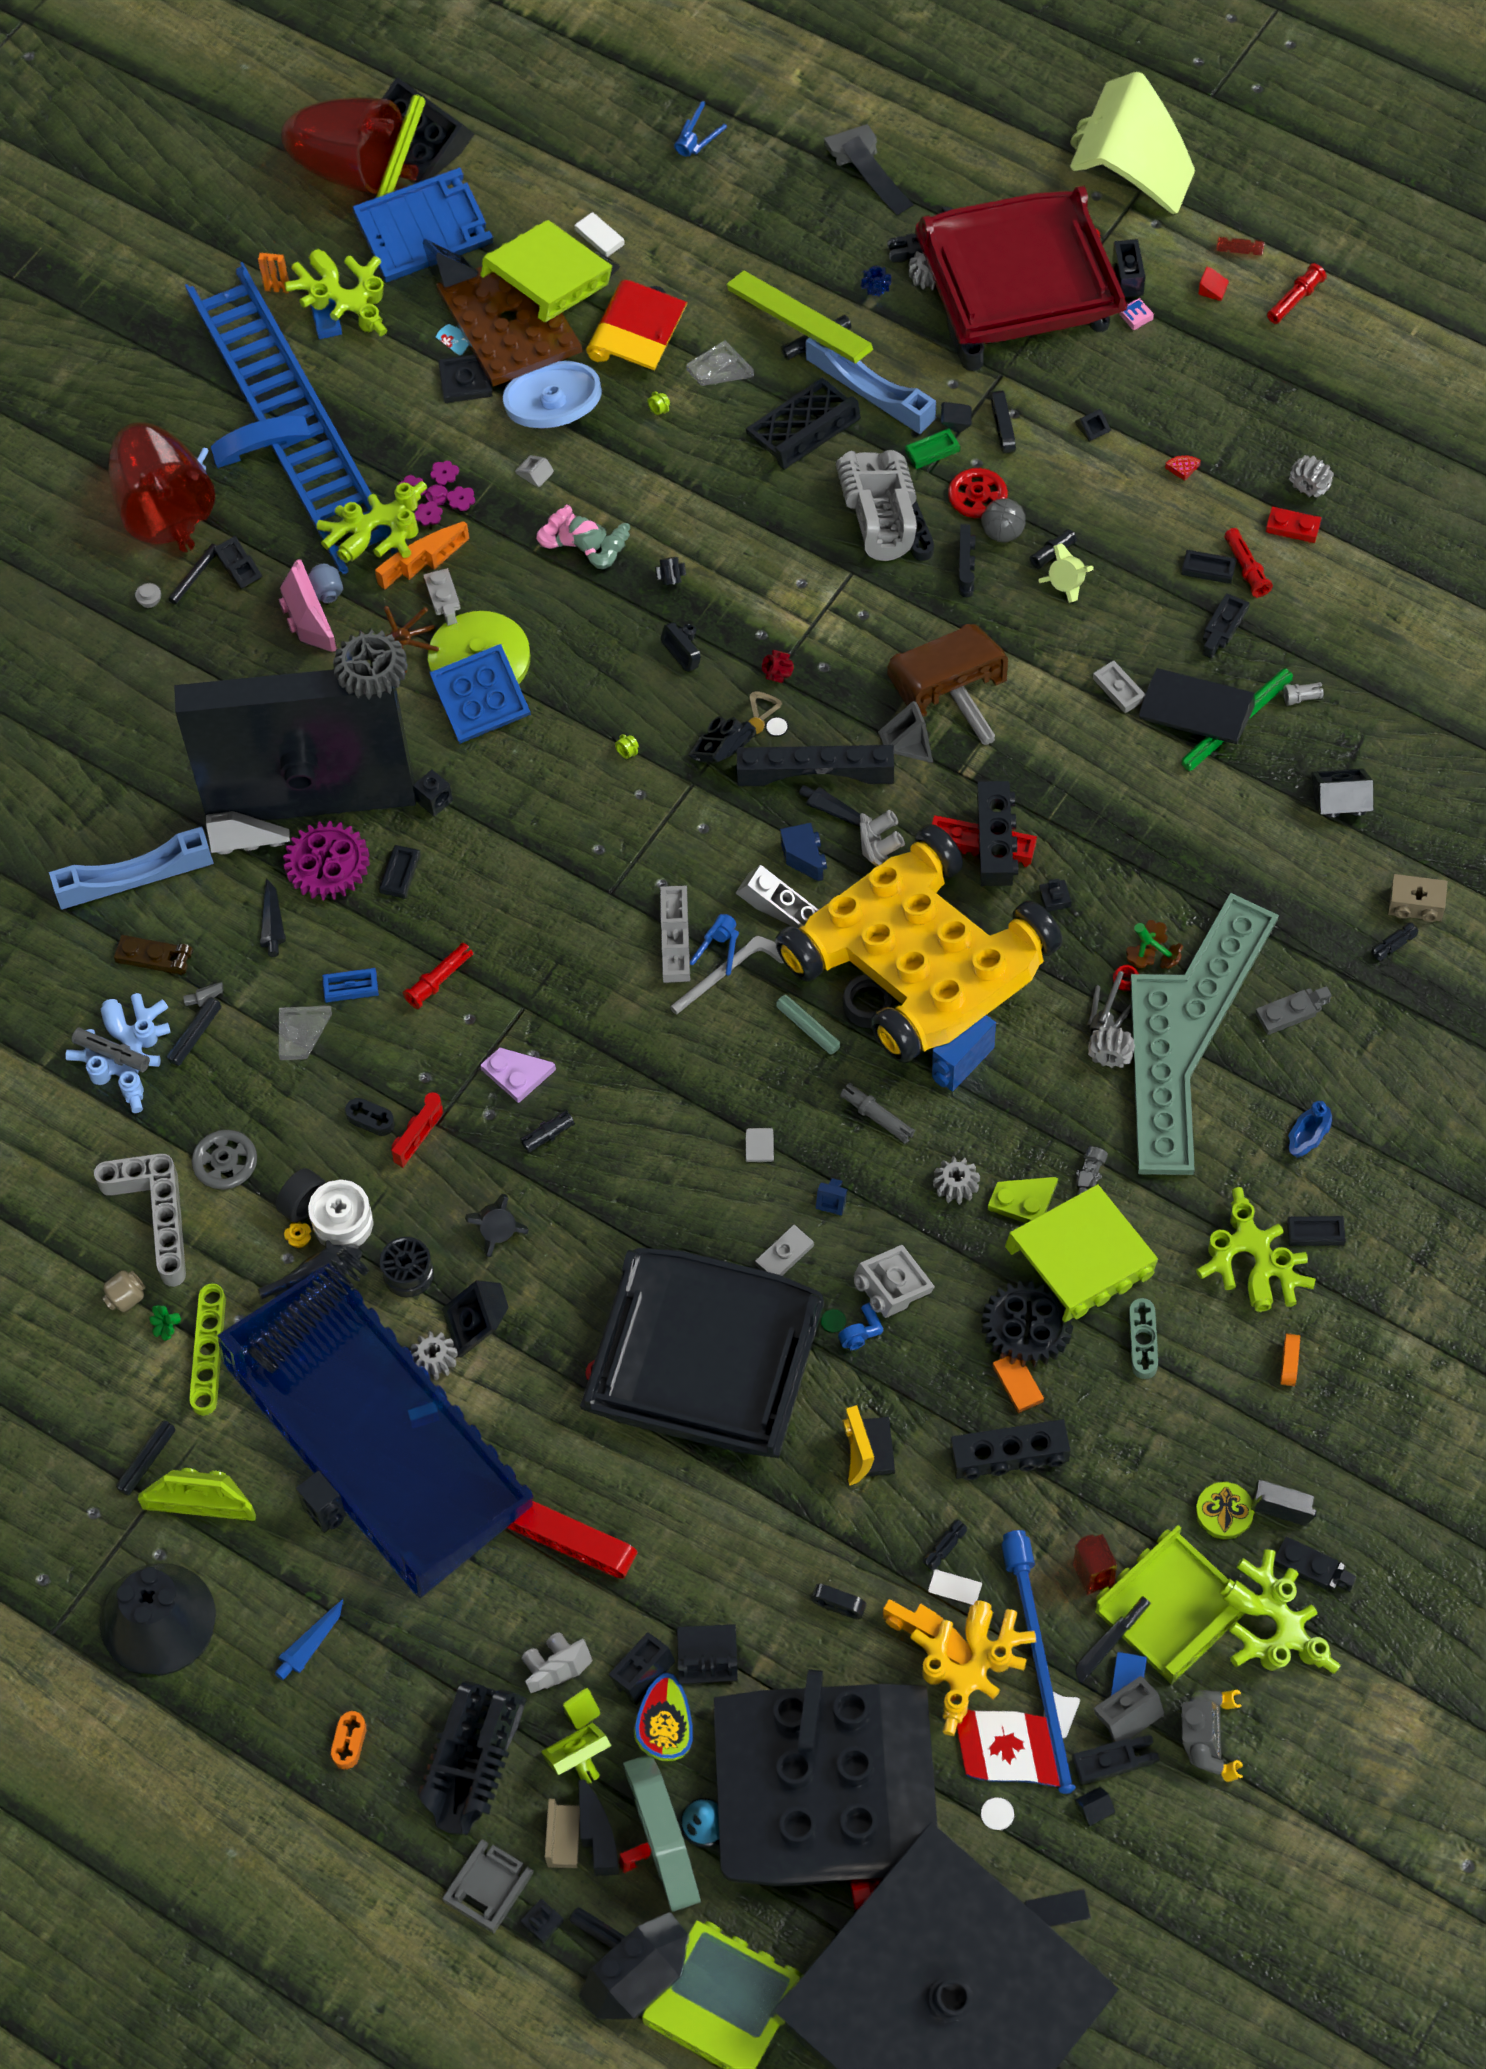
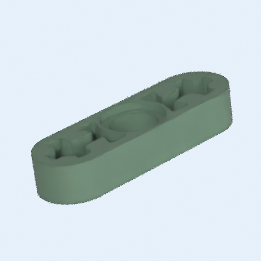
[1129,1298,1158,1379]

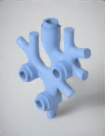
[66,993,171,1113]

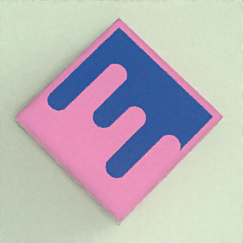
[1119,298,1154,330]

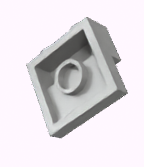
[853,1245,935,1318]

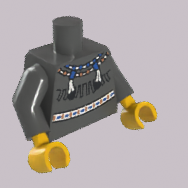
[1182,1690,1243,1782]

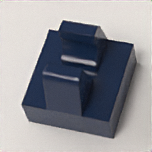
[816,1178,847,1216]

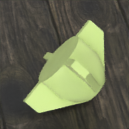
[1039,543,1093,603]

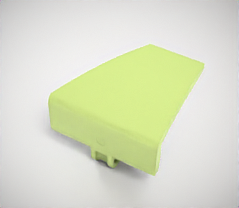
[1070,72,1195,214]

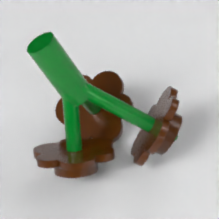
[1126,920,1183,969]

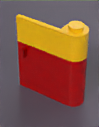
[586,280,687,371]

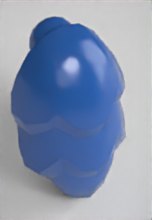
[1288,1101,1332,1158]

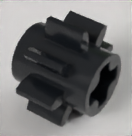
[655,557,686,585]

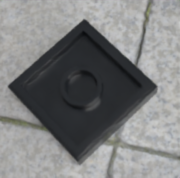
[438,355,493,404]

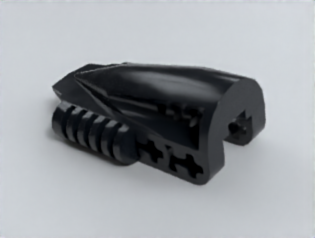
[417,1681,527,1835]

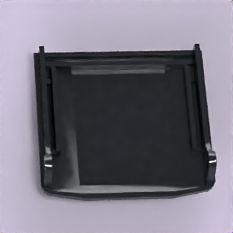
[580,1248,824,1459]
[714,1684,938,1886]

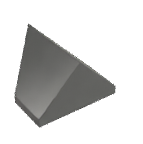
[878,701,933,763]

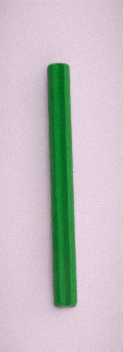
[1181,668,1293,771]

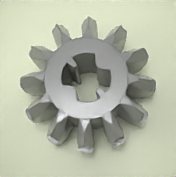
[909,252,936,291]
[1289,455,1334,498]
[1088,1026,1135,1068]
[933,1156,980,1205]
[409,1331,458,1380]

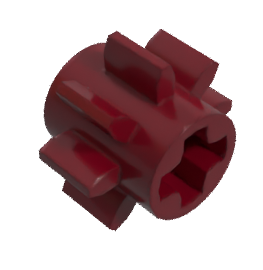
[762,650,794,683]

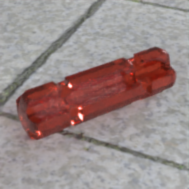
[1217,237,1265,256]

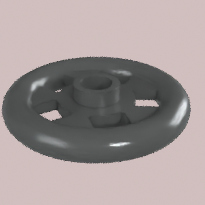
[192,1130,257,1190]

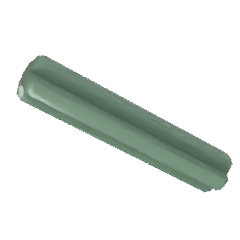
[776,995,840,1054]

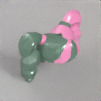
[536,505,630,569]

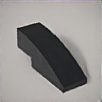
[579,1780,620,1876]

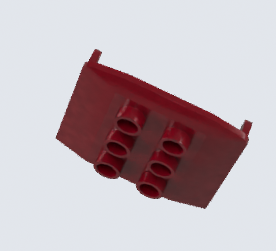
[915,185,1127,344]

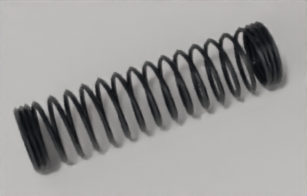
[247,1247,369,1374]

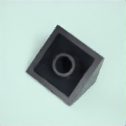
[422,238,479,288]

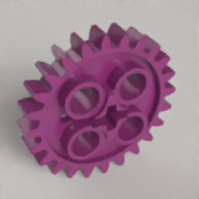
[284,821,370,900]

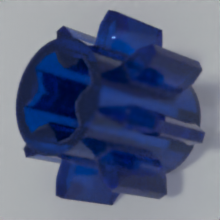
[861,266,891,297]

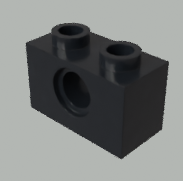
[1112,239,1146,297]

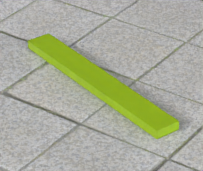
[726,271,873,364]

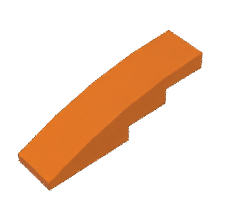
[375,521,469,590]

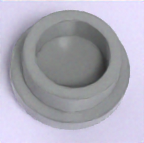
[135,583,161,608]

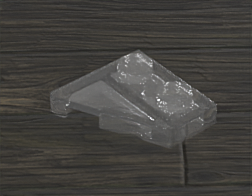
[686,340,754,386]
[279,1006,332,1060]

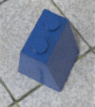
[932,1015,996,1092]

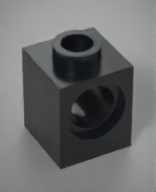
[413,769,453,817]

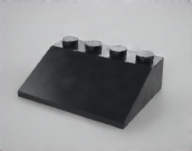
[357,77,475,182]

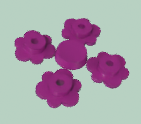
[398,461,475,526]

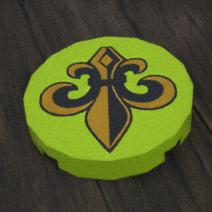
[1196,1482,1254,1540]

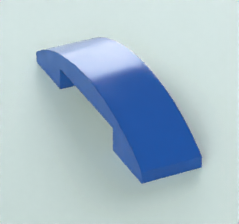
[211,416,311,468]

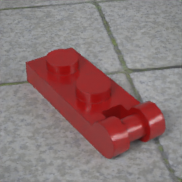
[391,1092,443,1168]

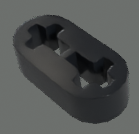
[345,1098,395,1136]
[810,1584,867,1619]

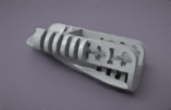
[836,450,917,561]

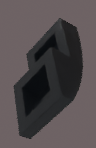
[213,536,263,589]

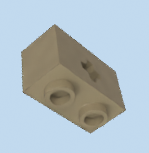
[1388,874,1448,922]

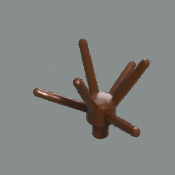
[384,606,439,673]

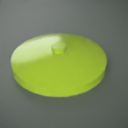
[428,611,530,684]

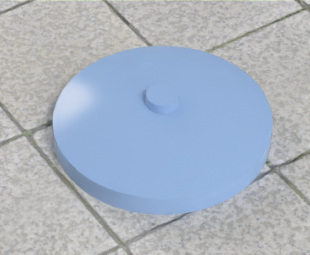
[503,361,602,428]

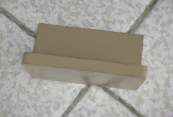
[545,1799,580,1868]

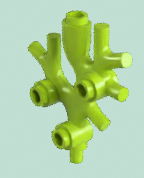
[284,249,387,336]
[317,481,427,563]
[1196,1187,1316,1312]
[1220,1549,1340,1674]

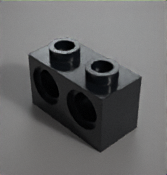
[296,1470,347,1533]

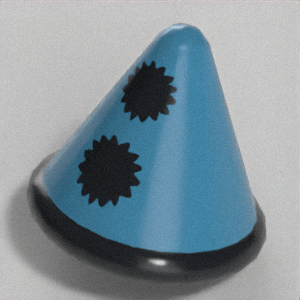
[679,1798,720,1848]

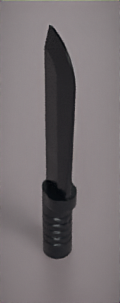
[1076,1596,1151,1683]

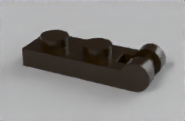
[114,935,193,975]

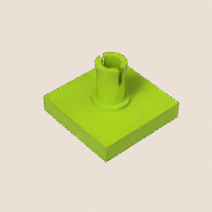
[541,1723,611,1784]

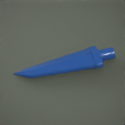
[275,1599,343,1680]

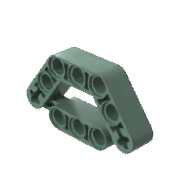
[623,1755,701,1912]

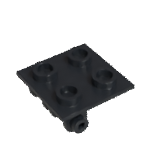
[677,1624,738,1684]

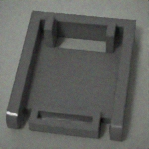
[443,1839,533,1934]

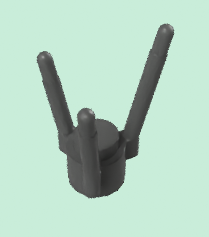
[1087,971,1131,1034]

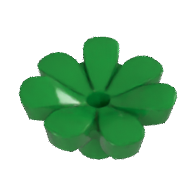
[149,1306,181,1341]

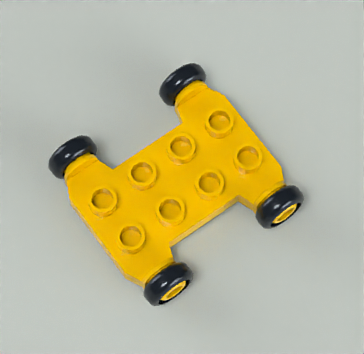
[775,824,1062,1063]

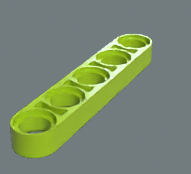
[190,1284,226,1416]

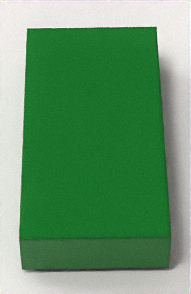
[905,429,961,469]

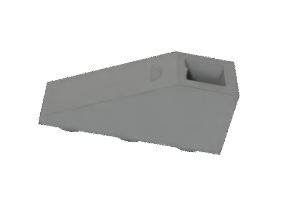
[206,811,290,854]
[736,865,818,928]

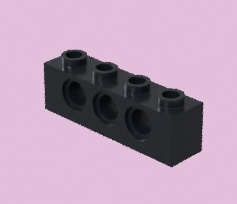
[977,781,1018,886]
[950,1419,1071,1480]

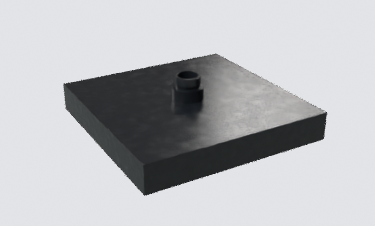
[174,666,416,821]
[769,1822,1119,2069]

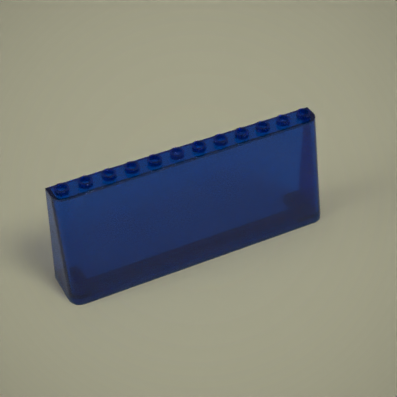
[217,1263,534,1598]

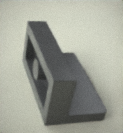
[1093,1676,1164,1742]

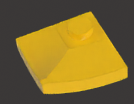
[842,1406,874,1485]

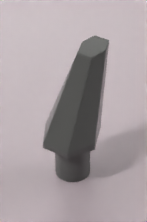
[183,982,223,1007]

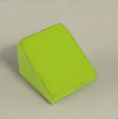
[563,1688,600,1730]

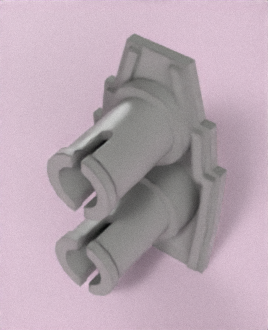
[860,810,905,866]
[522,1633,592,1693]

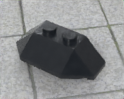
[579,1912,690,2019]

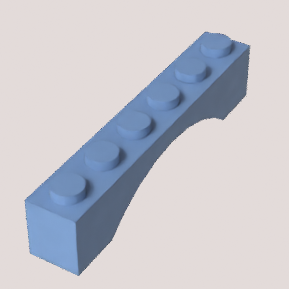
[806,337,936,434]
[49,827,214,910]

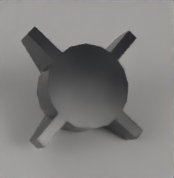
[465,1194,529,1257]

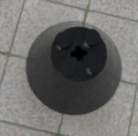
[100,1563,216,1676]

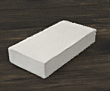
[575,212,625,257]

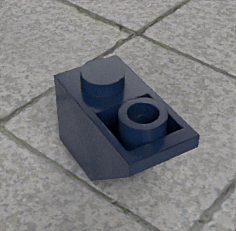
[780,823,827,881]

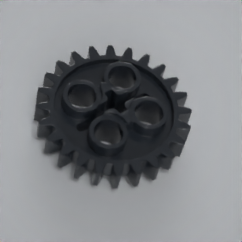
[981,1281,1074,1367]

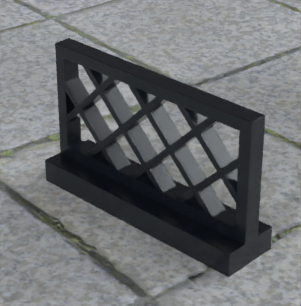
[746,378,861,470]

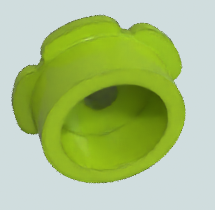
[648,392,670,415]
[615,734,639,759]

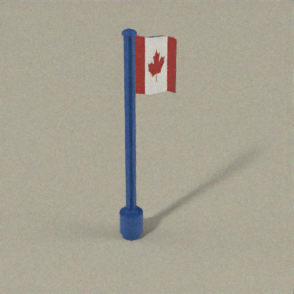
[957,1530,1075,1794]

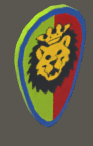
[634,1673,693,1761]

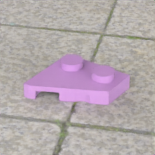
[480,1048,556,1103]

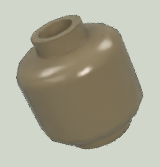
[102,1270,145,1312]

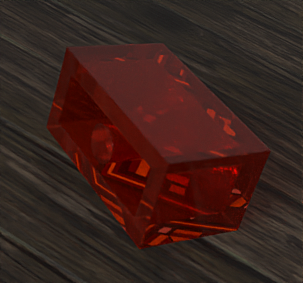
[1073,1534,1117,1595]

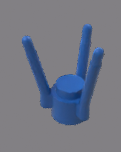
[674,101,727,157]
[690,914,739,976]

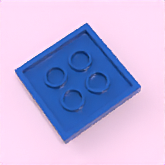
[430,644,531,744]

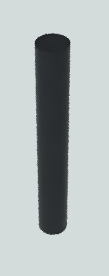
[168,544,217,605]

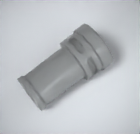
[1283,682,1324,706]

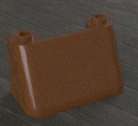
[887,624,1008,717]

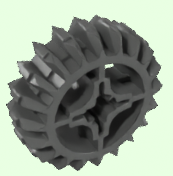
[333,629,407,700]

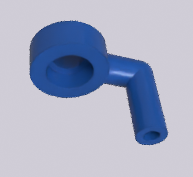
[838,1303,883,1350]

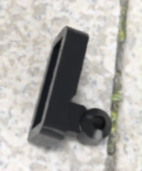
[660,622,701,672]

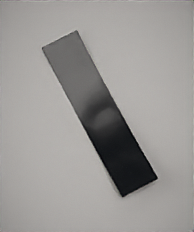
[842,136,914,215]

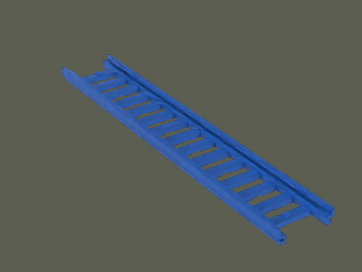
[185,262,398,574]

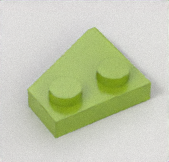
[988,1177,1058,1223]

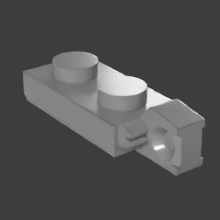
[424,568,461,626]

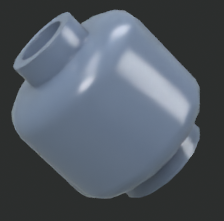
[308,564,343,603]

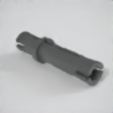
[72,1027,150,1072]
[840,1083,915,1144]

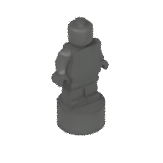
[1076,1146,1108,1195]

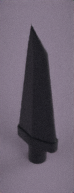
[799,785,860,827]
[260,878,286,957]

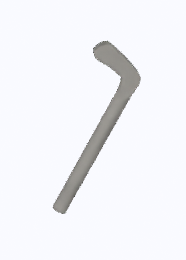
[670,936,784,1015]

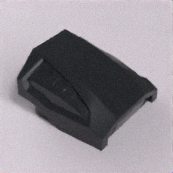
[688,716,756,763]

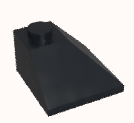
[442,1280,509,1357]

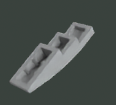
[660,886,690,983]

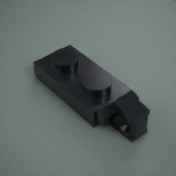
[1203,593,1250,659]
[1274,1536,1357,1592]

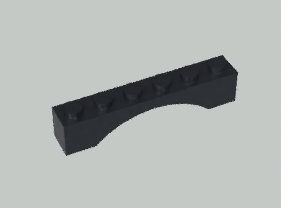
[737,745,894,786]

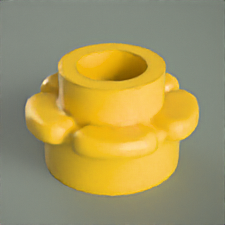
[284,1222,311,1248]

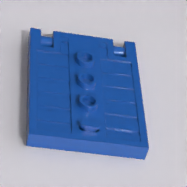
[353,168,493,283]

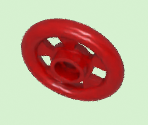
[948,468,1008,518]

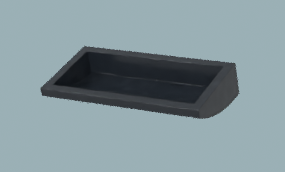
[1139,668,1255,744]

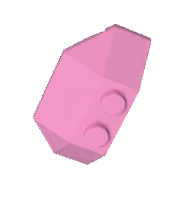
[279,559,337,652]

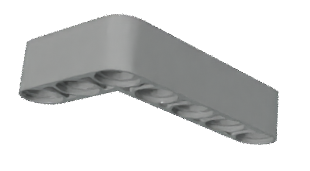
[94,1154,186,1287]

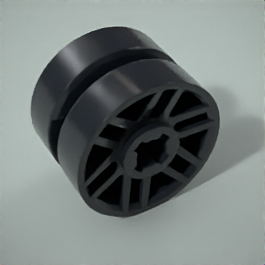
[380,1237,434,1297]

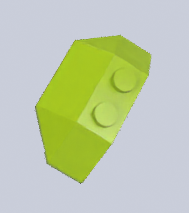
[138,1468,256,1521]

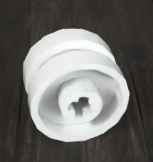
[308,1180,373,1246]

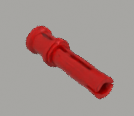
[1267,263,1327,324]
[1224,528,1273,597]
[403,942,473,1009]

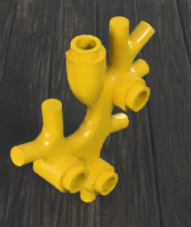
[911,1601,1036,1736]

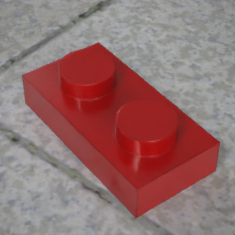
[1266,507,1322,543]

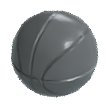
[982,498,1026,542]

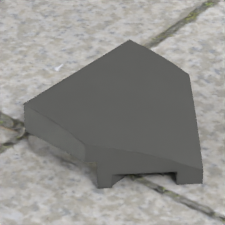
[824,124,877,165]

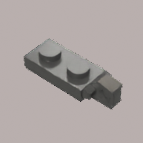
[1255,986,1332,1035]

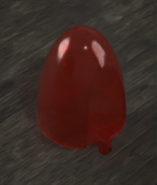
[281,97,418,194]
[108,422,215,552]

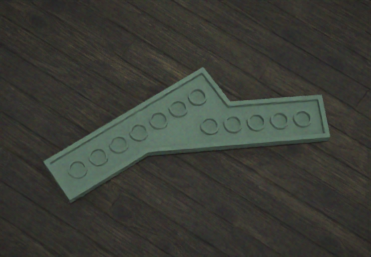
[1130,893,1279,1175]

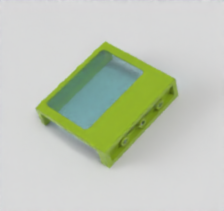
[642,1920,802,2069]

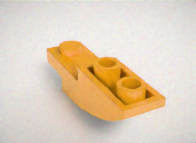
[883,1599,972,1665]

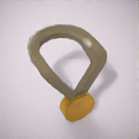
[748,691,782,734]

